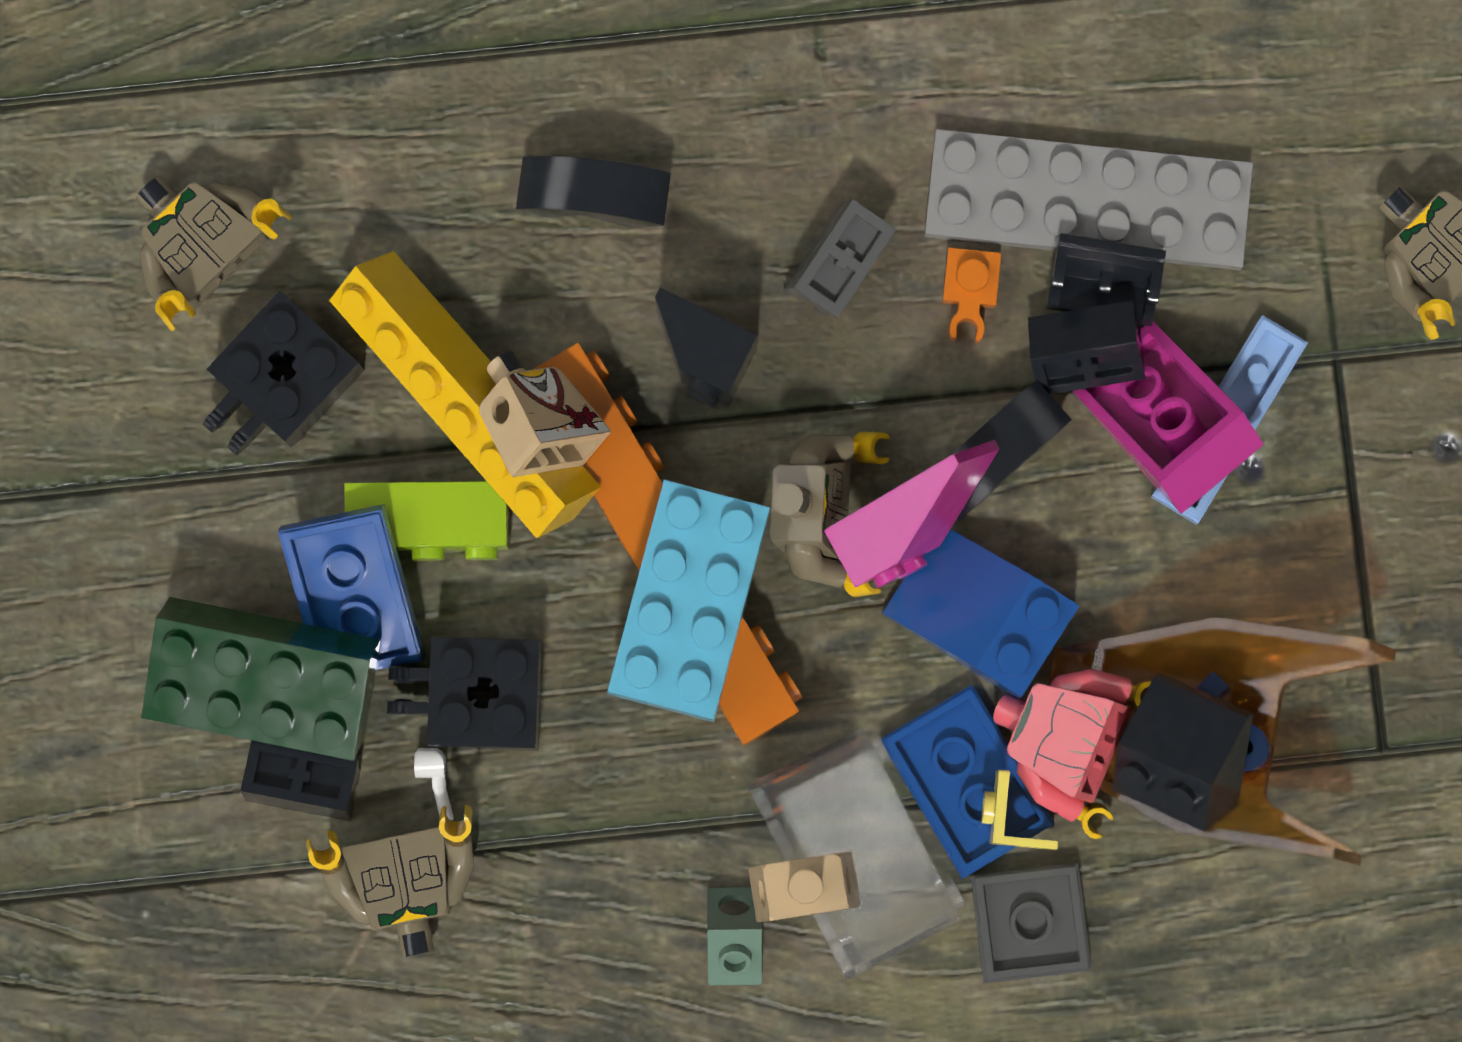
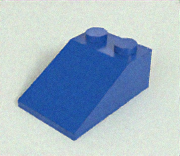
[882,529,1079,698]

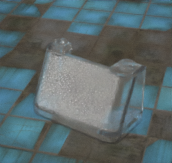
[747,728,966,981]

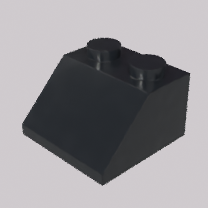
[655,288,757,408]
[1112,673,1253,832]

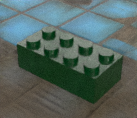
[141,597,381,761]

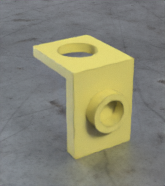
[981,770,1058,850]

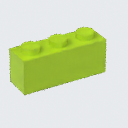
[344,481,510,561]

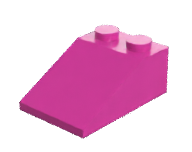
[1072,322,1264,514]
[824,440,999,588]

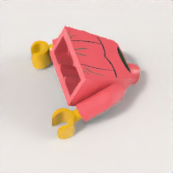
[993,669,1151,839]

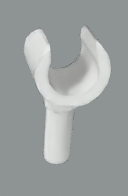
[414,748,454,820]

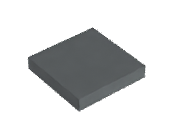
[970,863,1092,983]

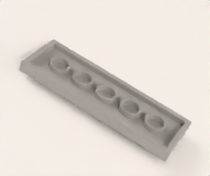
[924,129,1253,270]

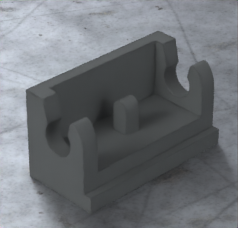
[783,199,896,318]

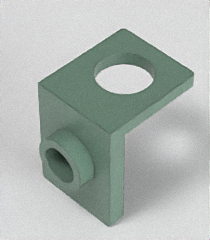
[707,887,762,985]

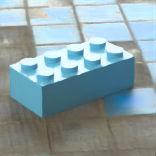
[607,480,770,722]

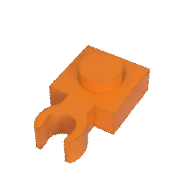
[942,247,1001,344]

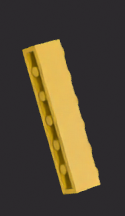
[329,251,601,538]

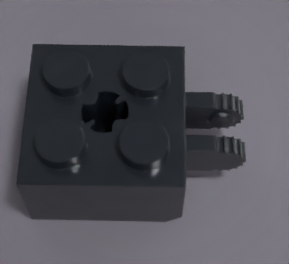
[203,291,364,455]
[387,637,543,751]

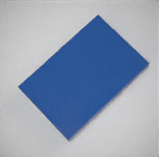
[278,504,425,670]
[879,685,1055,879]

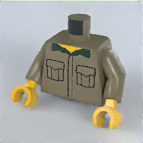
[136,177,292,331]
[1379,186,1462,340]
[770,431,890,597]
[306,805,474,957]

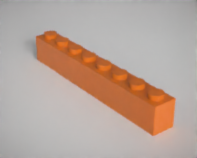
[532,342,802,747]

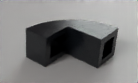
[516,156,671,228]
[950,380,1072,521]

